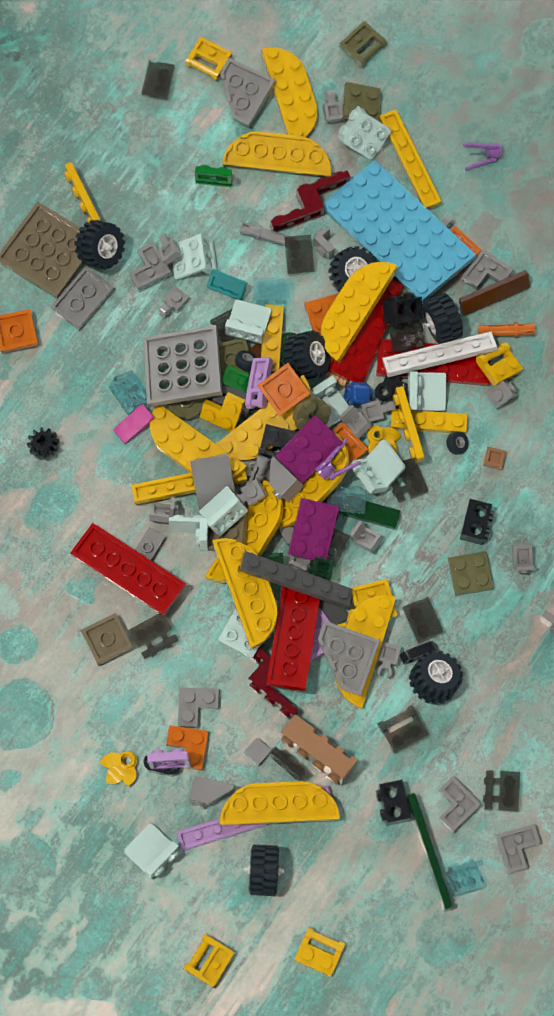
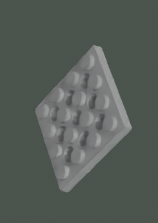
[143,325,223,407]

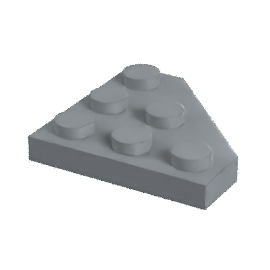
[220,58,276,128]
[317,621,380,696]

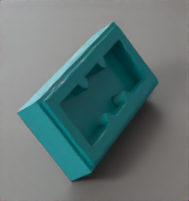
[207,269,248,300]

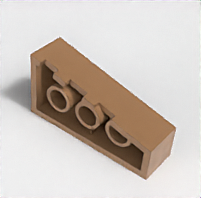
[280,714,358,785]

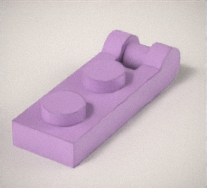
[245,357,273,409]

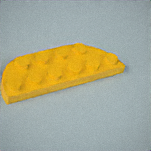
[261,47,317,137]
[222,131,331,177]
[321,262,399,363]
[216,375,312,460]
[150,405,247,479]
[279,433,349,527]
[205,479,283,583]
[212,538,277,649]
[334,595,396,709]
[220,781,340,826]

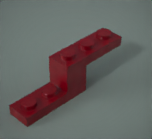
[270,170,350,232]
[248,648,298,719]

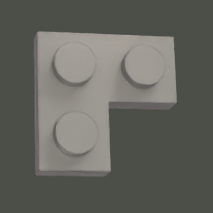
[129,242,171,291]
[461,249,513,290]
[178,688,219,728]
[438,776,481,833]
[496,824,540,874]

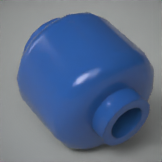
[344,382,373,407]

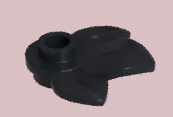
[375,375,408,409]

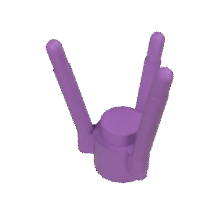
[462,142,502,170]
[315,438,361,480]

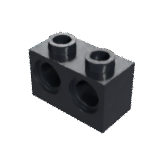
[383,292,422,324]
[460,499,494,545]
[375,780,411,826]

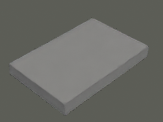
[50,267,114,331]
[190,453,236,516]

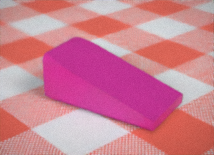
[113,404,154,444]

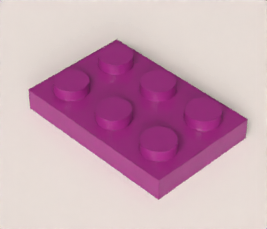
[275,415,342,483]
[287,498,339,563]

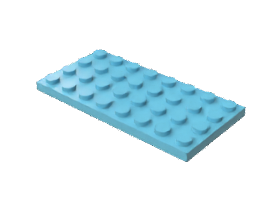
[323,160,476,303]

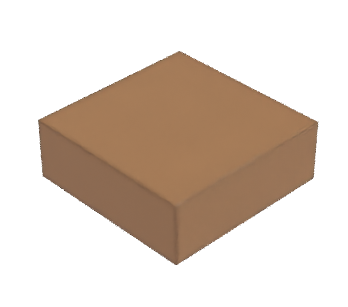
[483,447,506,470]

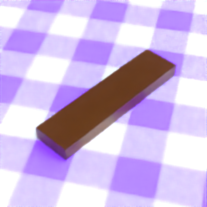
[459,270,530,316]

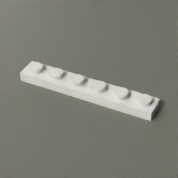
[383,332,497,377]

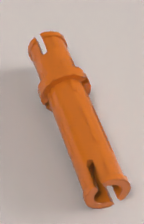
[478,322,535,337]

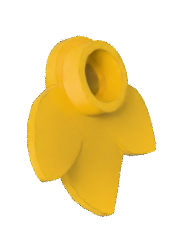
[367,426,401,454]
[100,751,137,786]

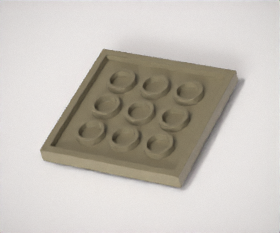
[0,201,83,299]

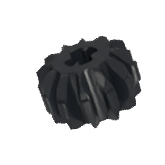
[27,427,60,460]

